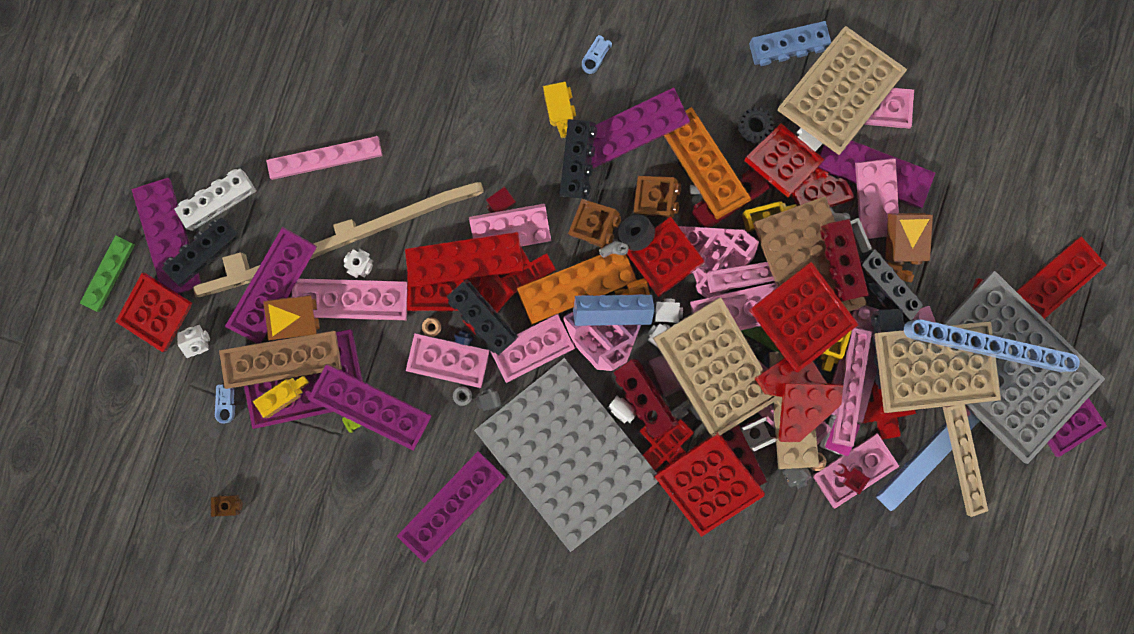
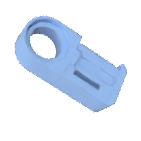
[582,35,612,74]
[215,385,235,423]

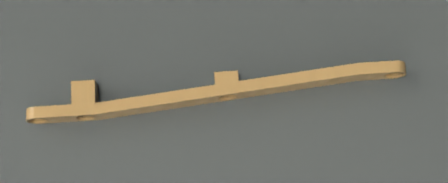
[193,182,484,297]

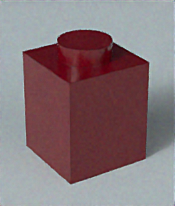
[486,186,516,213]

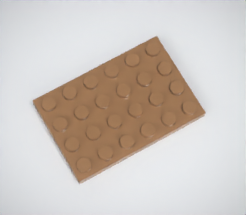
[753,196,867,312]

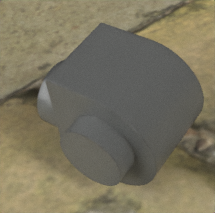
[475,389,502,412]

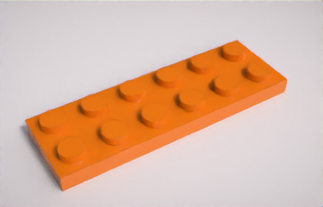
[664,107,751,219]
[517,254,637,325]

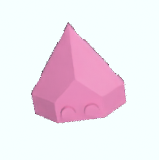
[678,226,759,298]
[563,312,641,371]

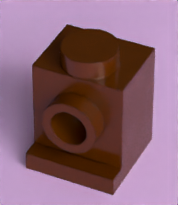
[211,495,243,517]

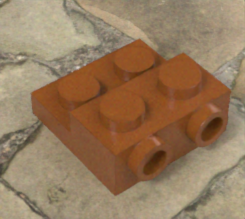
[634,176,681,218]
[568,199,621,248]

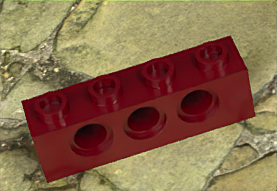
[692,169,770,228]
[820,219,868,302]
[613,359,679,438]
[720,425,767,486]

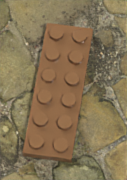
[219,331,342,389]

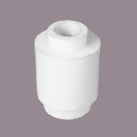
[608,396,637,424]

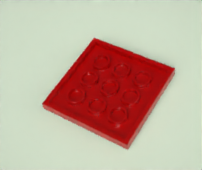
[749,262,859,373]
[654,432,765,537]

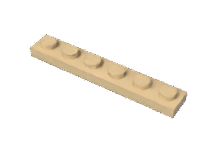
[943,404,988,517]

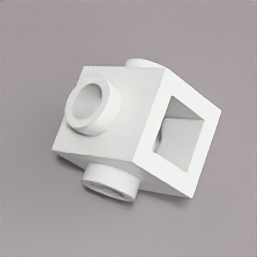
[344,249,373,278]
[178,325,210,358]

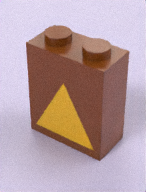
[885,213,933,265]
[263,295,320,340]

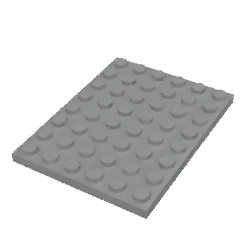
[943,271,1105,464]
[474,358,658,552]

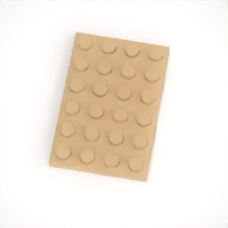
[778,26,907,155]
[653,297,780,436]
[875,322,1001,413]

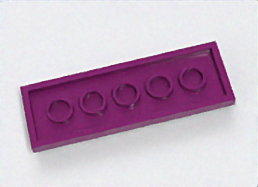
[591,88,690,169]
[818,140,935,209]
[131,178,201,294]
[225,227,317,344]
[308,363,431,451]
[397,451,506,563]

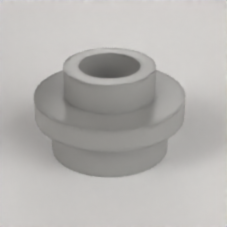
[453,387,472,406]

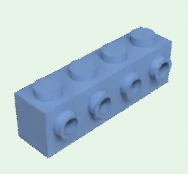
[749,21,831,66]
[573,295,655,326]

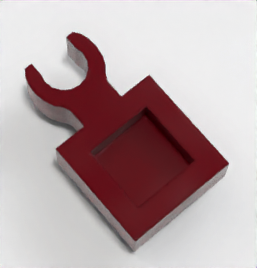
[833,463,870,495]

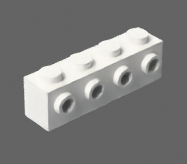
[174,169,256,231]

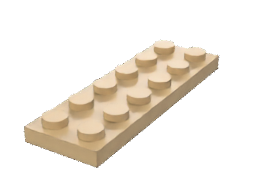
[768,352,819,469]

